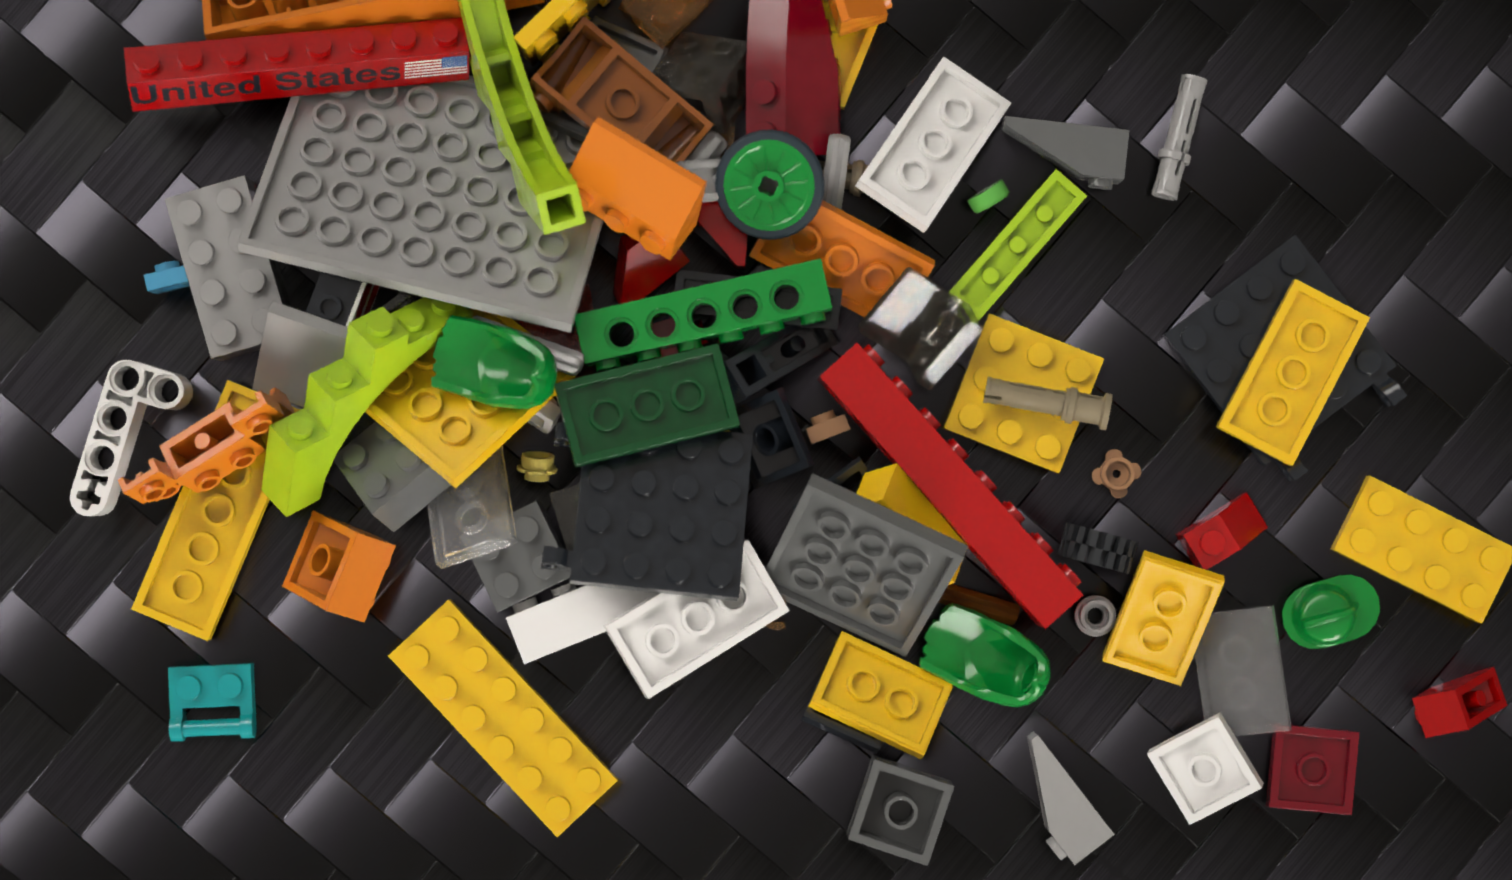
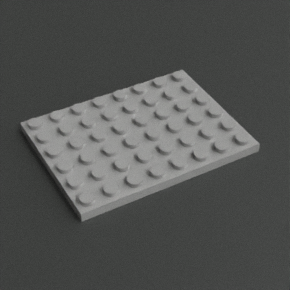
[237,75,604,333]

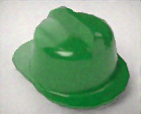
[1282,574,1380,649]

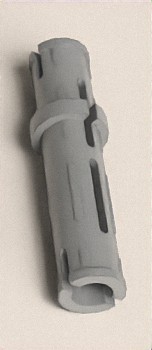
[1151,74,1207,201]

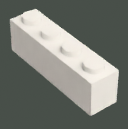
[506,583,655,664]

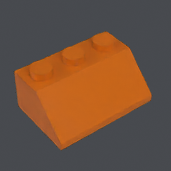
[569,117,707,260]

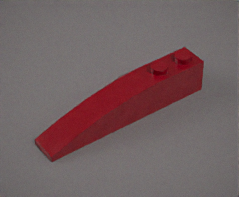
[746,0,841,155]

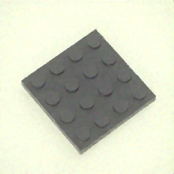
[765,473,968,657]

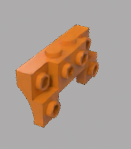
[117,387,295,504]

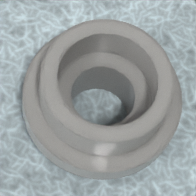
[1074,595,1116,637]

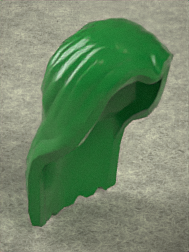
[431,315,557,409]
[920,603,1050,707]

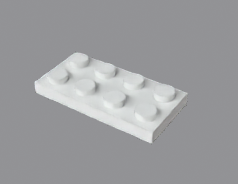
[855,57,1011,233]
[603,539,789,699]

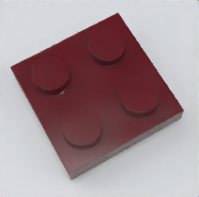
[1266,723,1359,815]

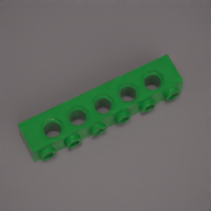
[575,258,832,372]

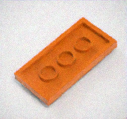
[749,200,935,333]

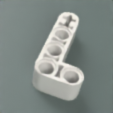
[70,360,193,516]

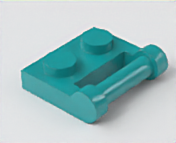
[168,663,257,742]

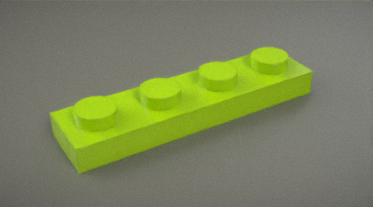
[947,169,1087,321]

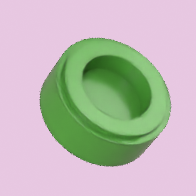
[967,179,1010,214]

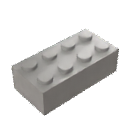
[165,175,291,361]

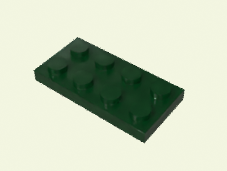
[554,344,740,468]

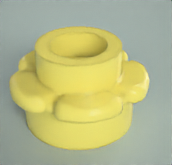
[517,451,558,482]

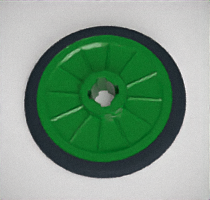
[715,130,825,240]

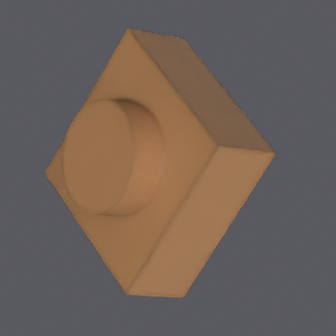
[805,410,850,445]

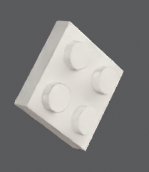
[1147,712,1264,824]

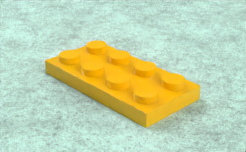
[1216,279,1370,466]
[1331,476,1512,623]

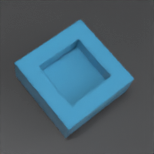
[144,261,190,294]

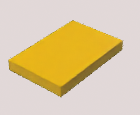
[1102,550,1224,686]
[808,631,953,759]

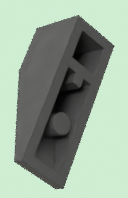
[1001,116,1130,190]

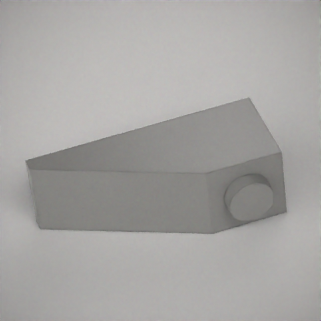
[1027,731,1115,865]

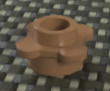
[1092,449,1141,498]

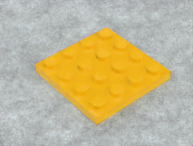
[365,308,575,488]

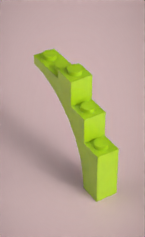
[458,0,586,235]
[261,297,473,517]

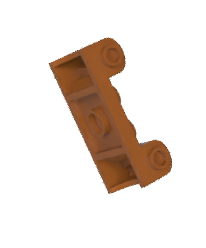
[529,16,714,163]

